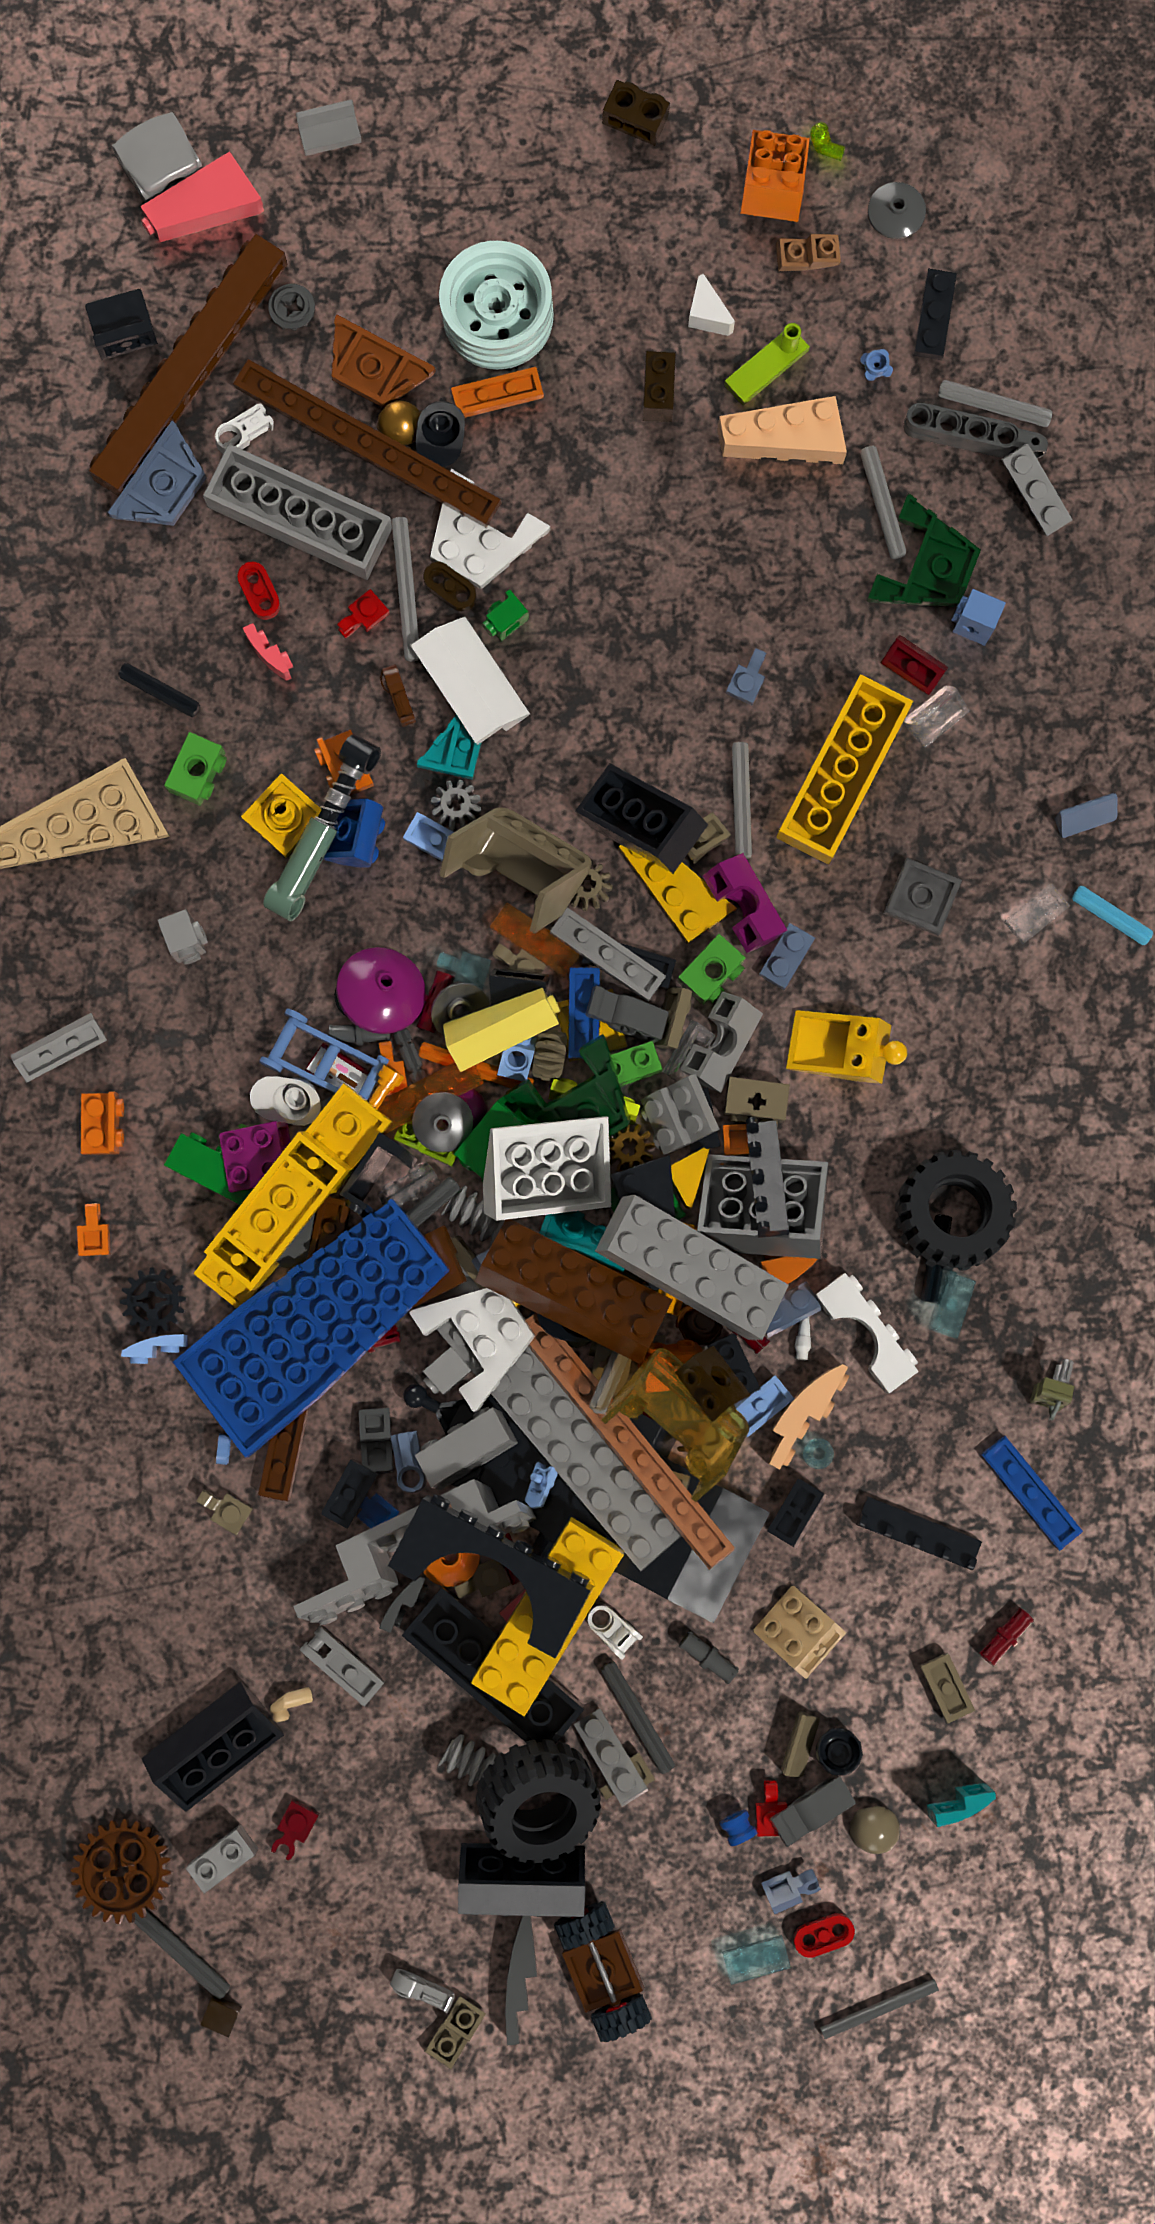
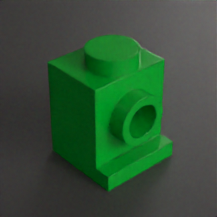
[482,589,529,642]

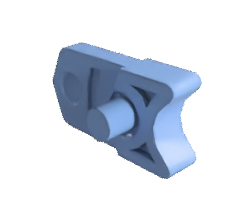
[525,1462,558,1509]

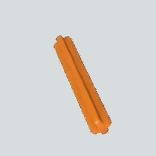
[418,1042,534,1088]

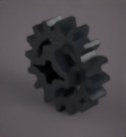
[120,1267,188,1334]

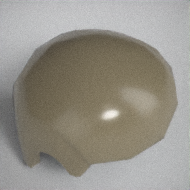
[850,1806,900,1854]

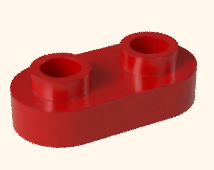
[237,561,281,620]
[793,1913,855,1958]

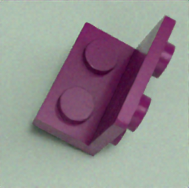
[219,1121,291,1193]

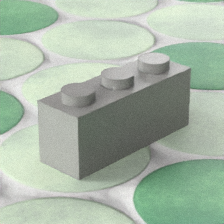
[415,1407,518,1490]

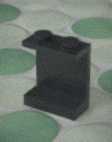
[340,1132,418,1218]

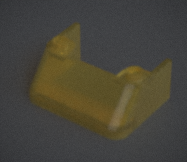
[601,1348,749,1502]

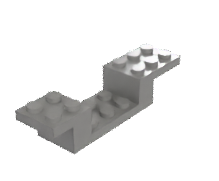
[293,1479,536,1625]

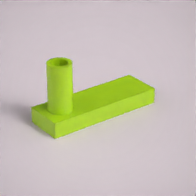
[724,323,810,406]

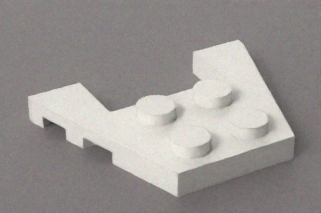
[430,469,550,589]
[409,1288,535,1412]

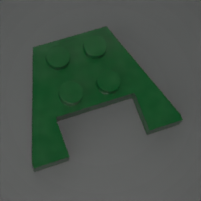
[867,494,981,607]
[504,1034,630,1136]

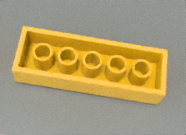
[776,674,913,865]
[471,1517,624,1717]

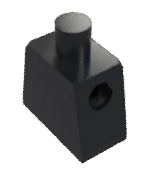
[489,968,550,1006]

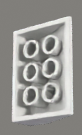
[483,1116,611,1221]

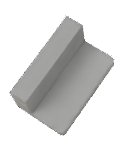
[296,100,362,156]

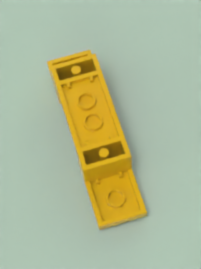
[193,1083,393,1308]

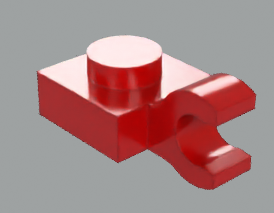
[337,589,390,639]
[755,1780,787,1837]

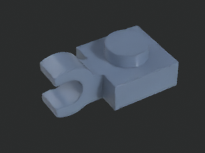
[726,648,766,705]
[761,1869,821,1914]

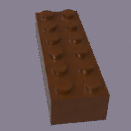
[475,1219,672,1364]

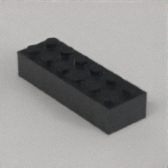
[402,1586,584,1744]

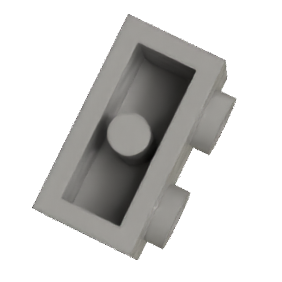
[158,909,208,965]

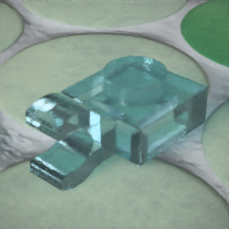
[437,951,492,990]

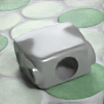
[112,112,203,203]

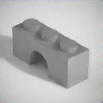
[680,991,763,1093]

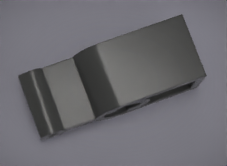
[585,986,669,1043]
[770,1775,856,1847]

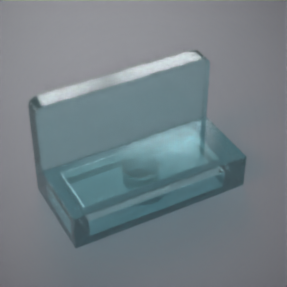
[927,1271,976,1339]

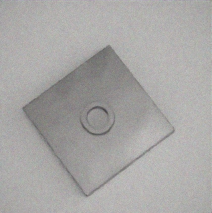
[883,858,962,936]

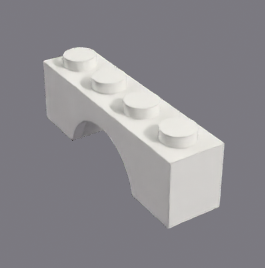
[815,1273,919,1393]

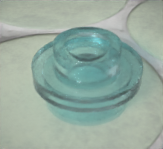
[803,1438,834,1469]

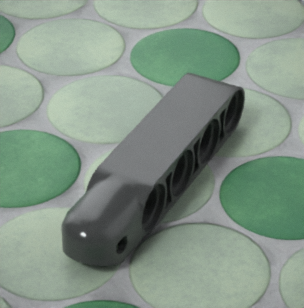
[903,403,1048,459]

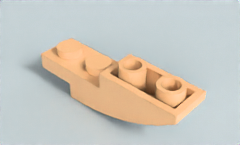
[767,1364,849,1470]

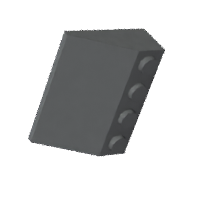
[697,1154,828,1259]

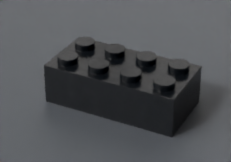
[575,763,708,874]
[458,1843,585,1917]

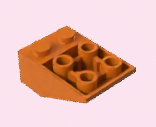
[740,130,810,222]

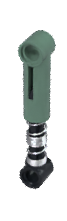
[263,734,381,921]

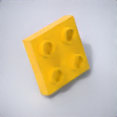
[241,773,321,858]

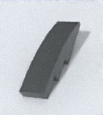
[505,1916,537,2046]

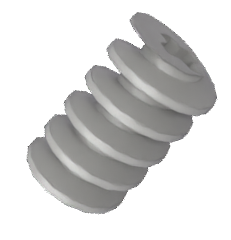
[441,1185,505,1247]
[437,1734,496,1786]

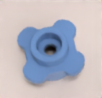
[860,349,893,381]

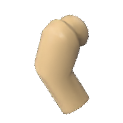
[270,1687,313,1722]

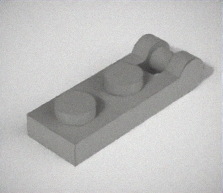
[300,1625,385,1707]

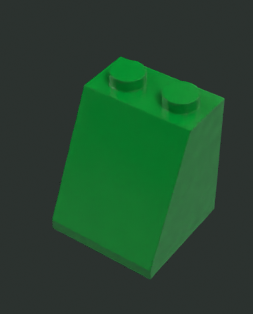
[454,1095,541,1182]

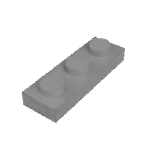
[1001,443,1073,536]
[11,1013,107,1083]
[574,1708,649,1807]

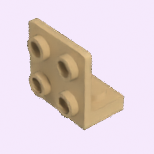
[754,1586,846,1679]

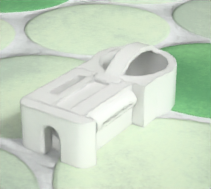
[215,404,274,454]

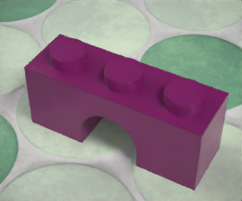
[703,853,787,953]

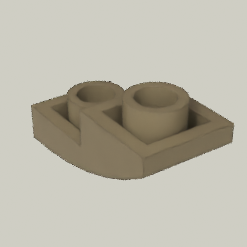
[424,1996,486,2069]

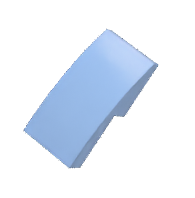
[121,1334,188,1364]

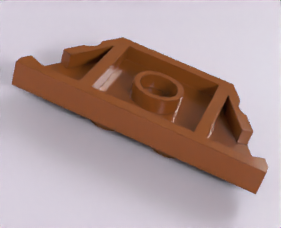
[332,314,436,408]

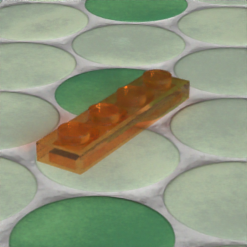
[378,1062,484,1135]

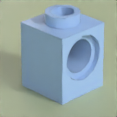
[497,1037,537,1081]

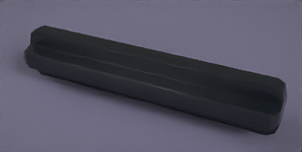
[118,663,200,717]
[920,1214,952,1303]

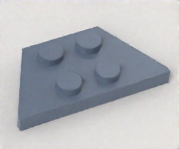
[108,421,206,526]

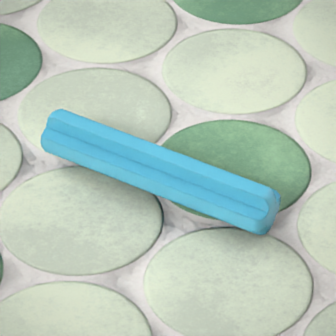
[1072,886,1153,945]

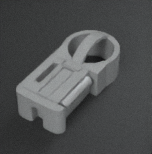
[390,1969,455,2013]

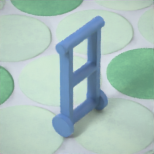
[259,1008,389,1101]

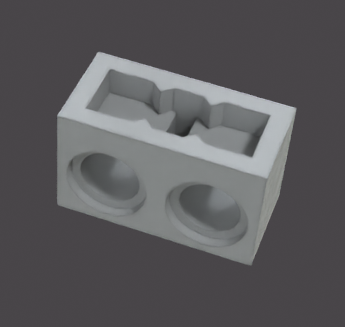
[423,1347,472,1395]
[186,1824,259,1894]

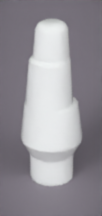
[794,1317,811,1360]

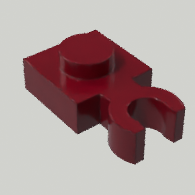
[271,1799,320,1861]

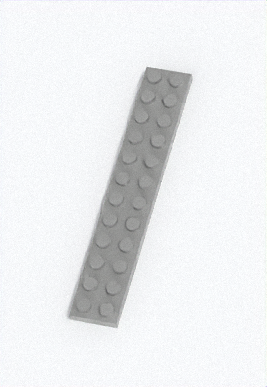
[417,1263,681,1571]

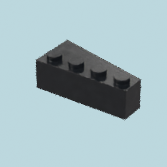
[610,1155,675,1291]

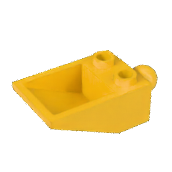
[786,1010,907,1084]

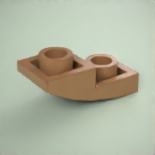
[776,234,841,271]

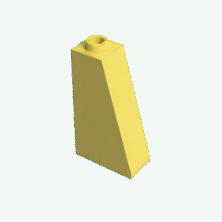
[443,988,560,1072]

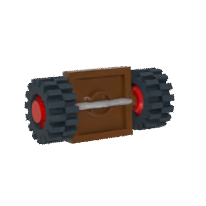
[554,1901,652,2042]

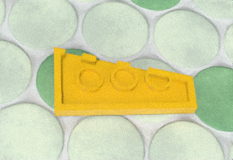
[619,845,737,944]

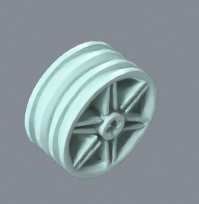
[439,241,554,370]

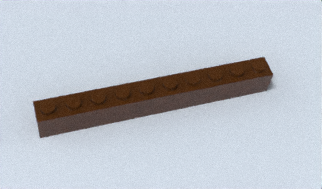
[89,233,288,497]

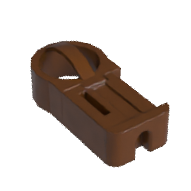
[380,664,416,728]

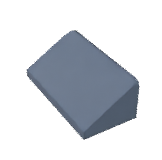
[1055,793,1118,838]

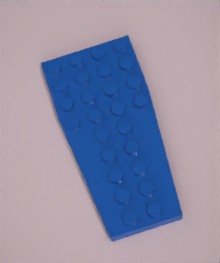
[173,1199,450,1458]

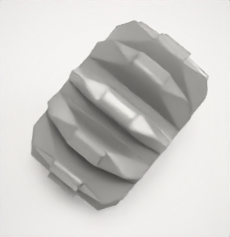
[431,780,481,831]

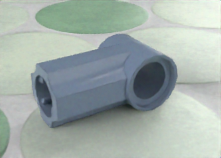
[391,1431,427,1493]

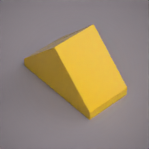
[671,1148,710,1209]

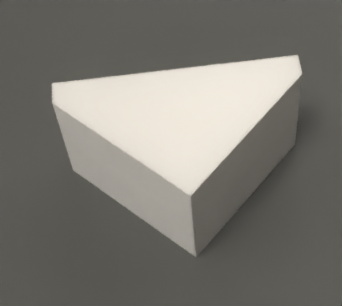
[688,274,735,336]

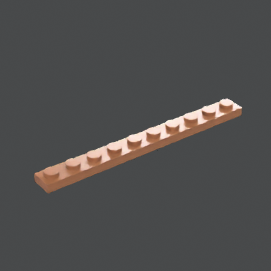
[525,1313,735,1570]

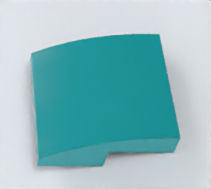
[927,1783,996,1827]

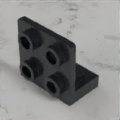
[85,289,158,360]

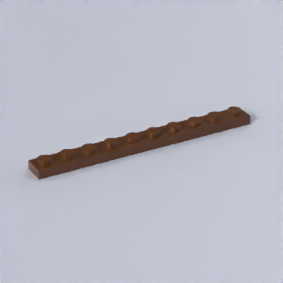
[233,359,501,528]
[258,1197,350,1502]

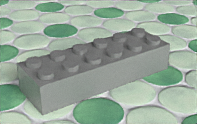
[203,444,392,580]
[595,1195,789,1340]

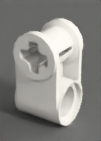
[586,1602,643,1660]

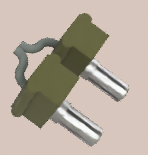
[1030,1359,1075,1420]

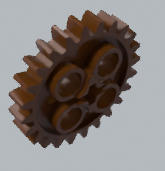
[71,1819,174,1924]

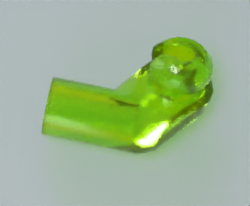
[810,122,846,161]

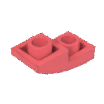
[243,623,293,681]

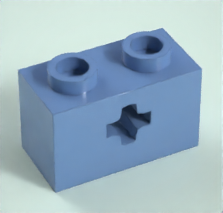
[951,589,1006,646]

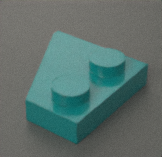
[417,714,482,780]

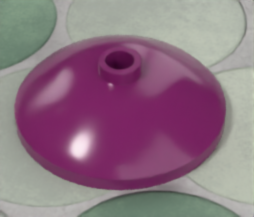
[336,947,426,1034]

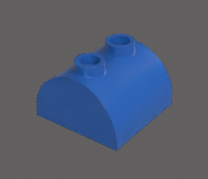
[324,799,385,868]

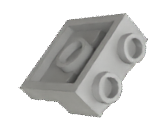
[640,1074,720,1155]

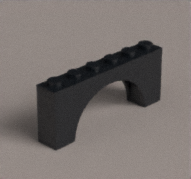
[388,1494,594,1658]

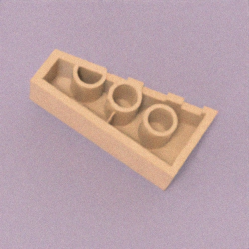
[717,396,847,464]

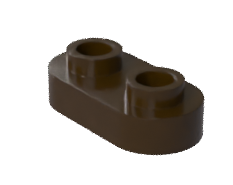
[423,562,477,612]

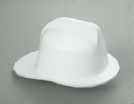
[250,1076,321,1126]

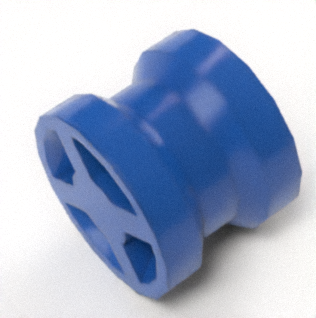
[719,1809,757,1846]

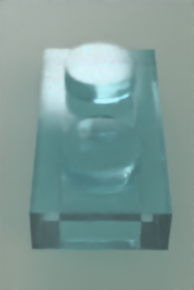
[722,1935,791,1985]

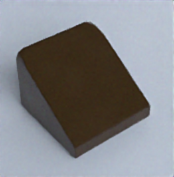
[200,1996,242,2038]

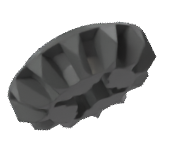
[268,284,315,331]

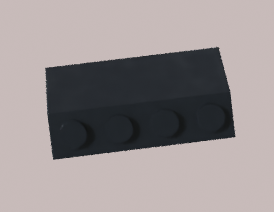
[141,1681,284,1812]

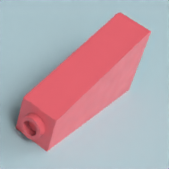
[140,151,264,242]

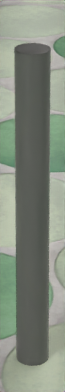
[820,1979,939,2039]

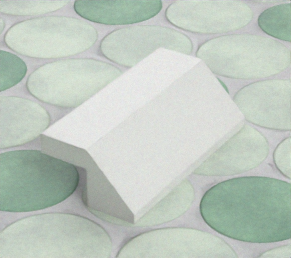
[411,617,530,745]

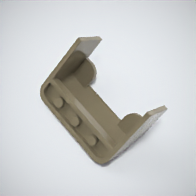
[440,808,591,934]

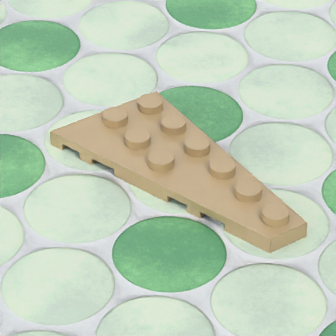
[0,758,170,869]

